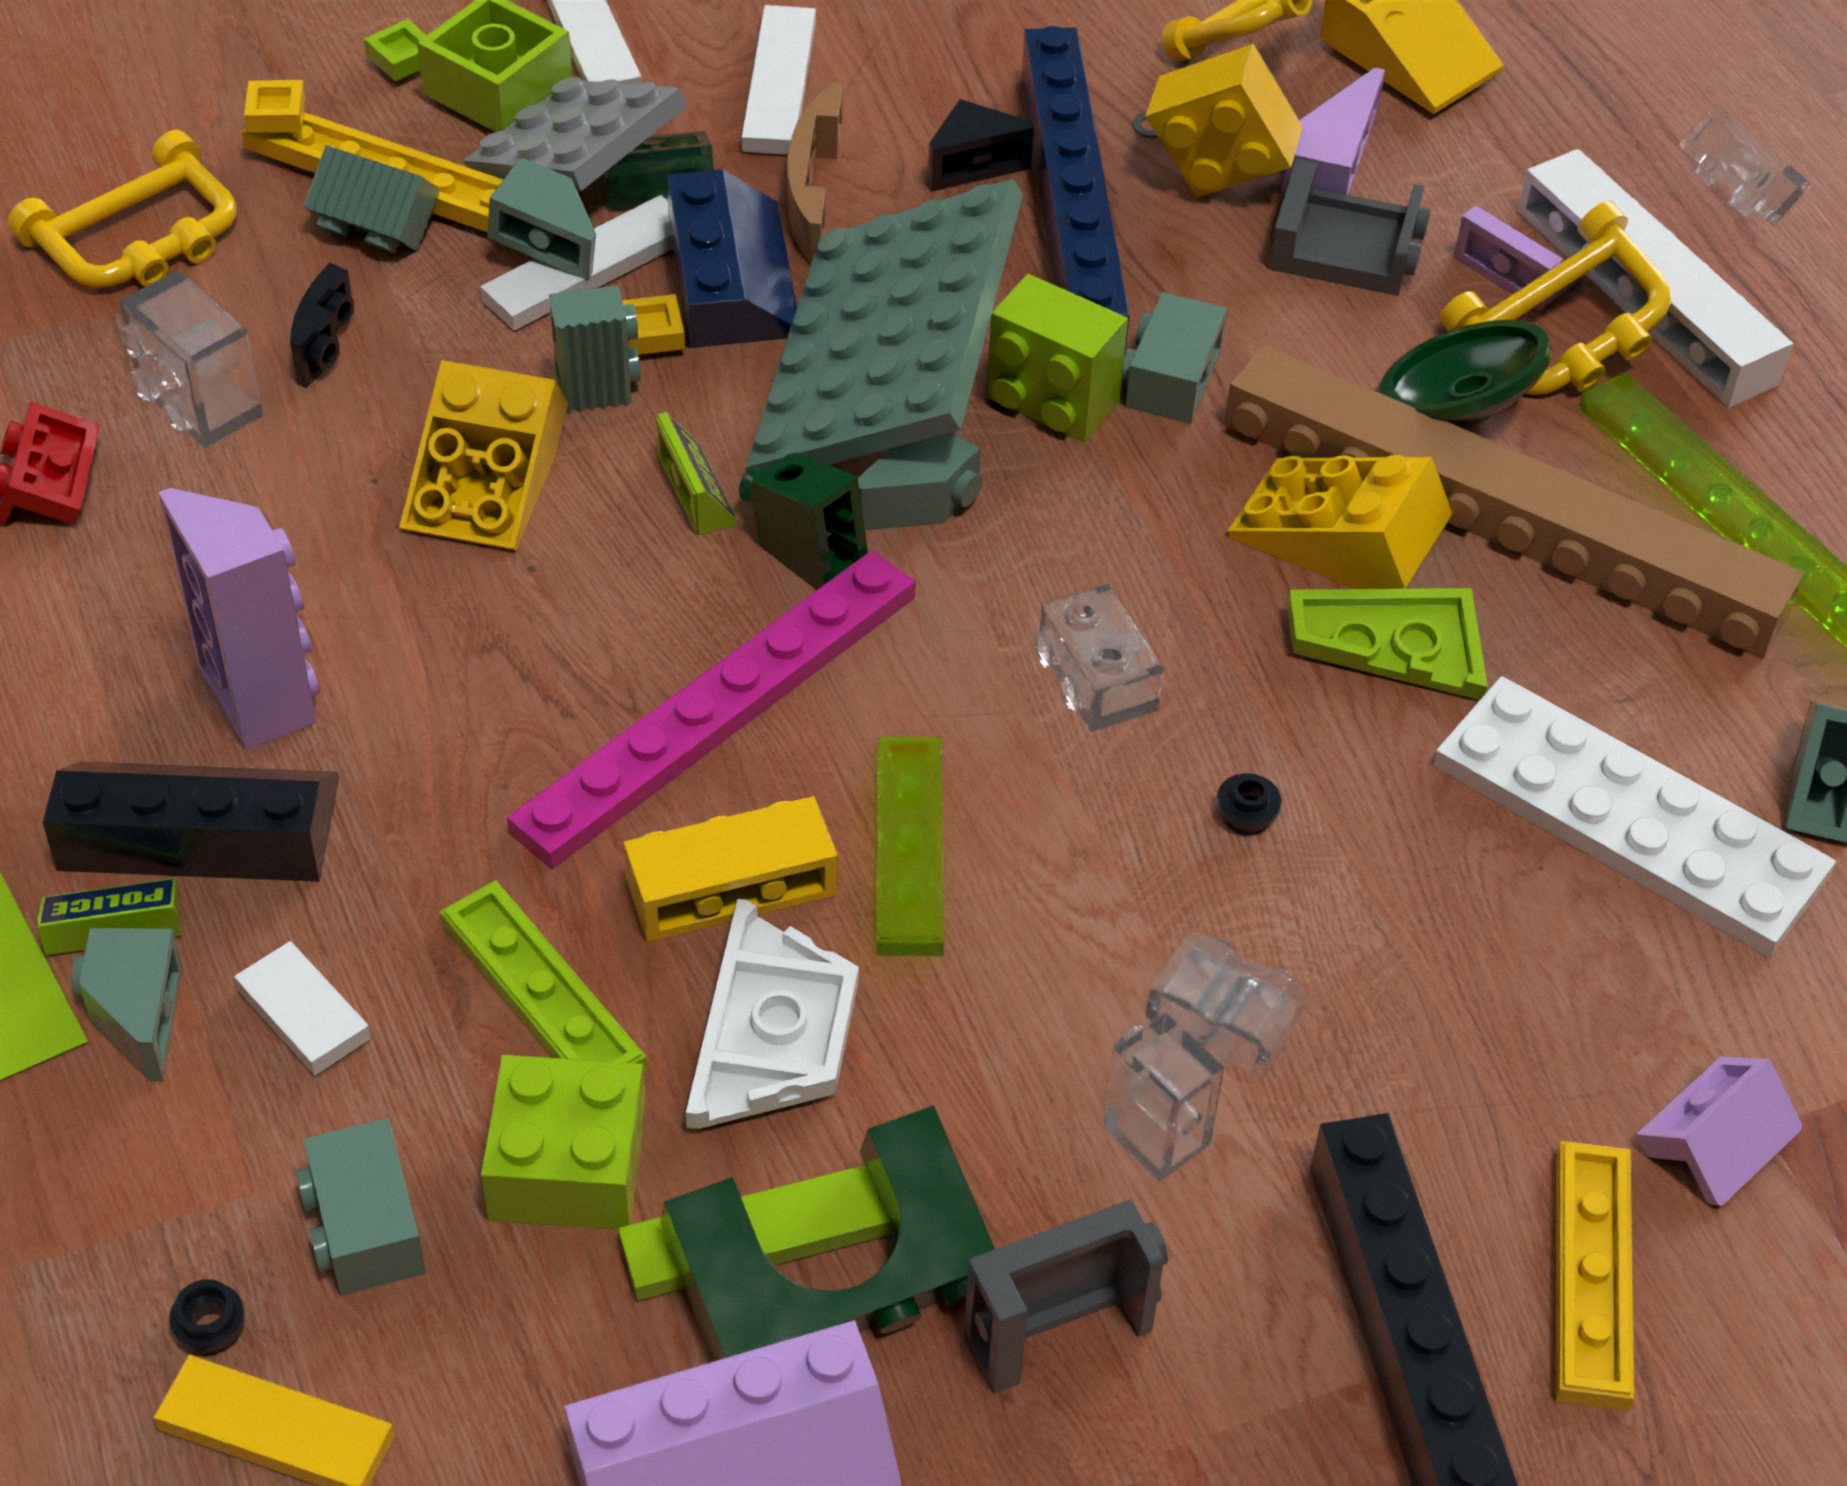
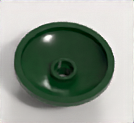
[1380,320,1553,425]

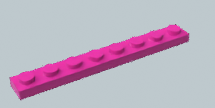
[507,550,916,869]

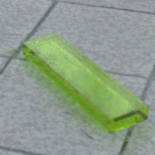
[877,736,944,956]

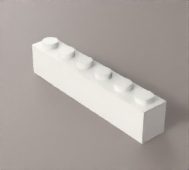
[1518,149,1794,408]

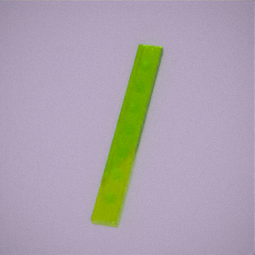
[1579,372,1847,647]

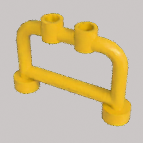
[1162,0,1312,61]
[8,130,237,288]
[1439,201,1671,395]

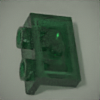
[604,131,714,210]

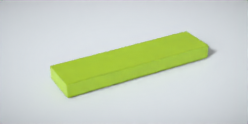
[439,880,647,1072]
[618,1165,891,1301]

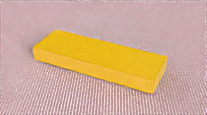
[153,1354,395,1486]

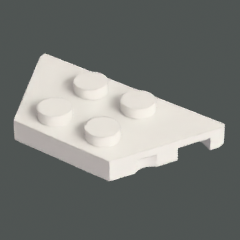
[686,899,859,1129]

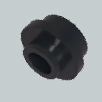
[1217,773,1282,834]
[169,1279,245,1353]

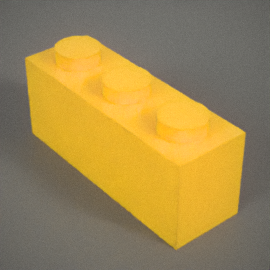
[623,796,838,942]

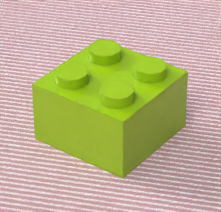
[417,0,572,132]
[986,274,1128,443]
[481,1055,646,1229]

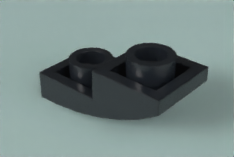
[290,263,354,388]

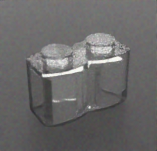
[1145,932,1308,1077]

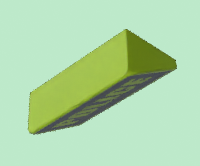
[656,412,738,535]
[37,877,182,956]

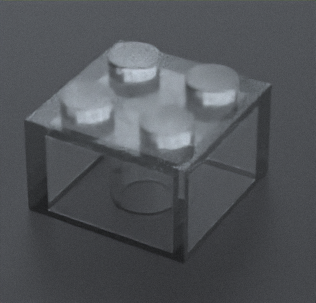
[119,270,263,448]

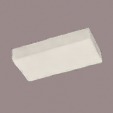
[234,941,371,1076]

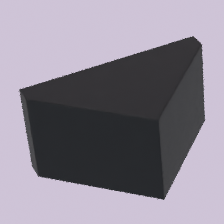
[927,99,1034,192]

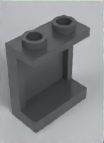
[1269,159,1431,296]
[963,1199,1168,1394]

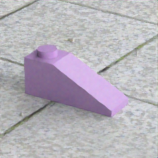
[1279,68,1385,196]

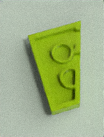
[1287,588,1488,700]

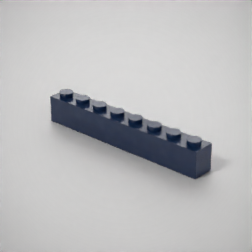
[1021,26,1130,356]

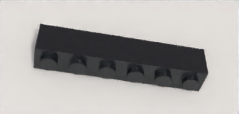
[1310,1113,1518,1486]

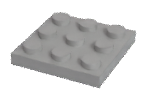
[463,77,687,191]

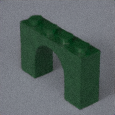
[660,1105,995,1361]

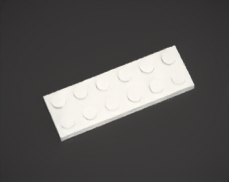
[1433,676,1837,958]

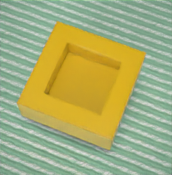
[244,80,306,134]
[622,294,685,355]

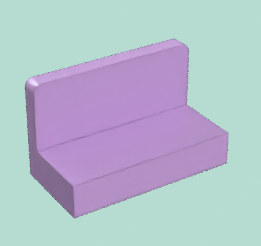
[1454,206,1579,311]
[1635,1056,1802,1206]

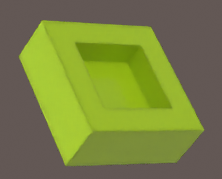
[364,19,427,81]

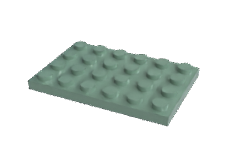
[745,178,1023,471]

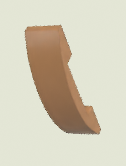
[787,82,843,265]

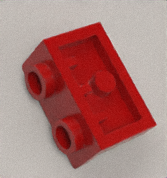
[0,401,100,525]

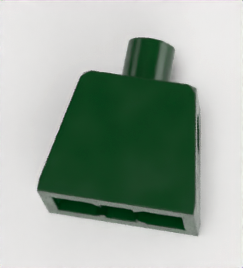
[739,453,868,590]

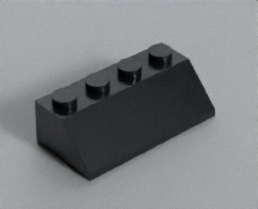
[42,761,339,882]

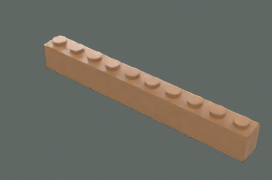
[1224,344,1805,659]

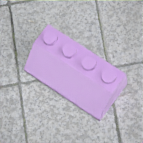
[158,488,320,750]
[564,1320,902,1486]

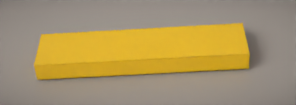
[1555,1141,1634,1411]

